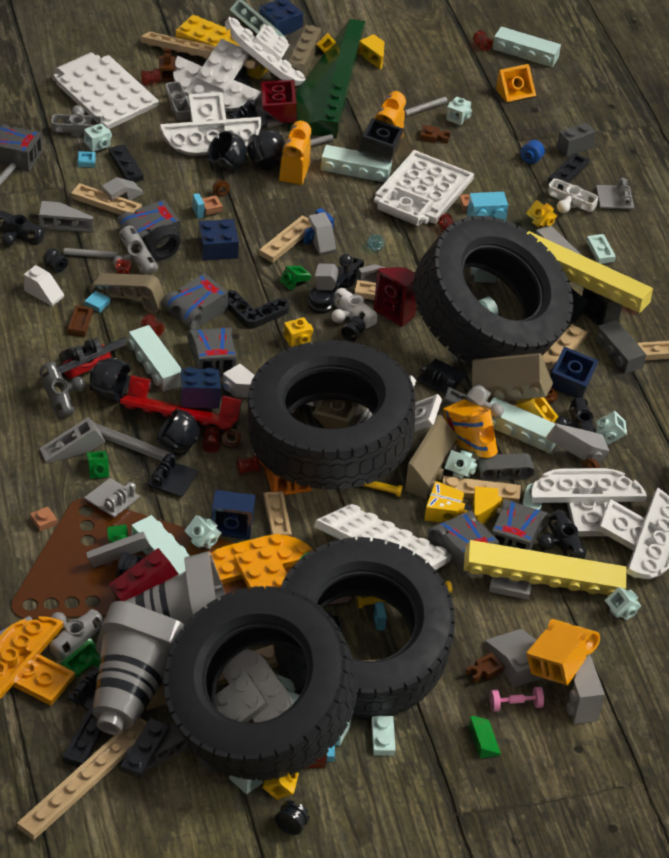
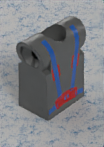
[0,123,43,171]
[116,200,180,252]
[161,273,228,330]
[187,327,237,377]
[492,499,550,550]
[428,510,499,575]

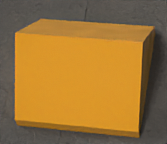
[496,64,536,102]

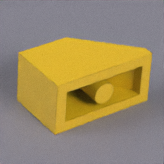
[358,34,385,69]
[515,397,558,423]
[473,486,502,525]

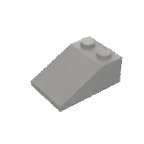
[484,629,542,688]
[567,654,605,724]

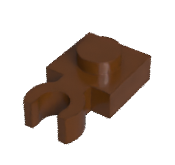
[420,125,451,144]
[465,652,505,683]

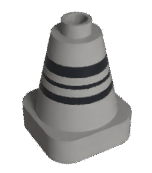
[125,551,225,625]
[92,601,184,735]

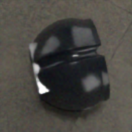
[247,130,285,170]
[207,131,248,172]
[90,358,131,402]
[155,408,200,456]

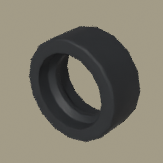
[145,225,181,260]

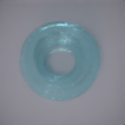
[367,234,385,250]

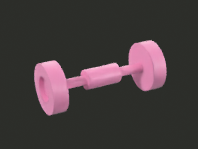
[489,687,544,712]

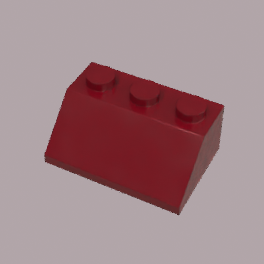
[261,80,297,123]
[373,267,416,327]
[109,548,179,601]

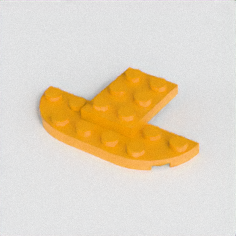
[211,534,314,591]
[0,616,75,706]

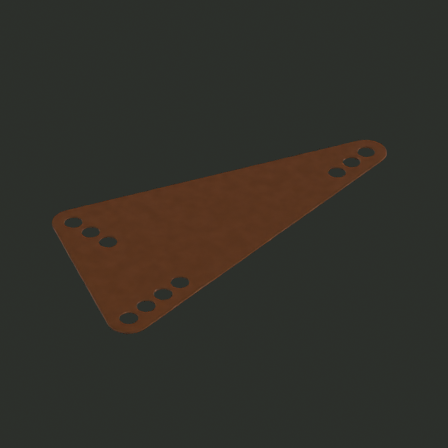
[11,498,355,620]

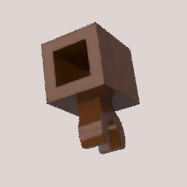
[159,49,176,82]

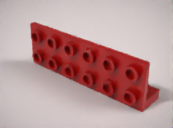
[120,375,242,430]

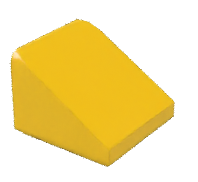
[316,33,336,53]

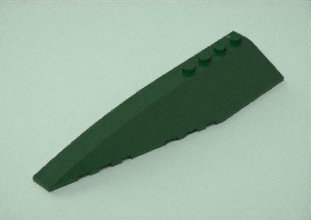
[288,19,366,138]

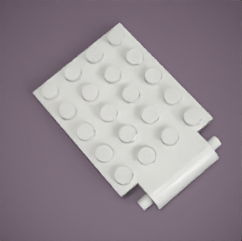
[52,52,159,129]
[374,150,474,226]

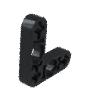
[227,290,290,329]

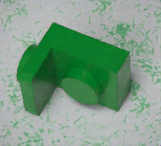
[280,266,312,290]
[86,451,109,479]
[106,524,129,544]

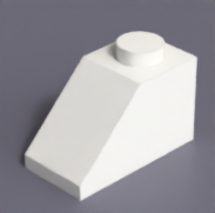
[24,265,64,306]
[223,364,254,398]

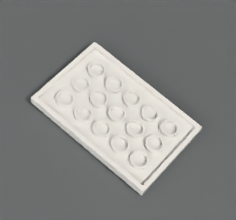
[314,504,452,570]

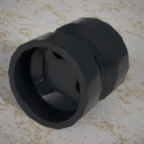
[43,248,68,273]
[341,316,366,342]

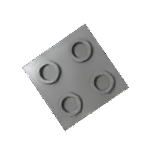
[596,178,634,209]
[84,478,140,517]

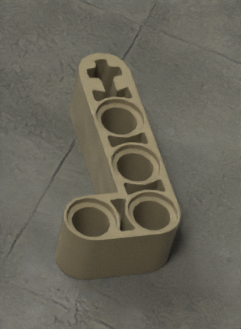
[90,273,165,314]

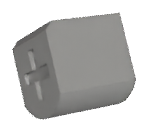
[315,264,338,290]

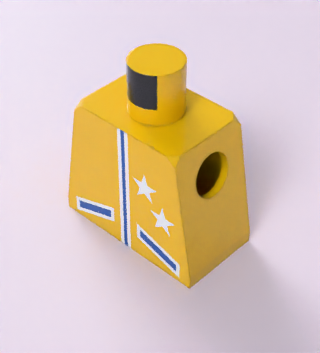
[424,481,473,523]

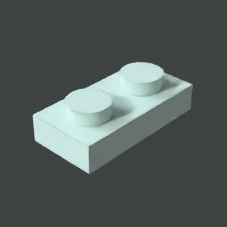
[586,234,616,264]
[371,716,396,756]

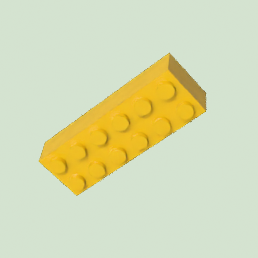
[175,15,268,80]

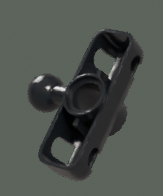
[0,210,45,246]
[332,254,364,293]
[554,397,596,433]
[538,510,586,560]

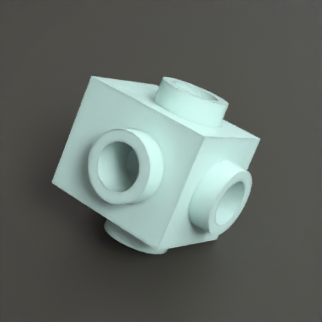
[446,97,472,125]
[84,123,112,152]
[596,411,627,445]
[445,450,477,478]
[185,515,221,549]
[605,587,641,620]

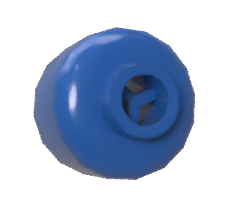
[520,140,545,164]

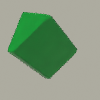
[59,638,98,678]
[468,716,501,759]

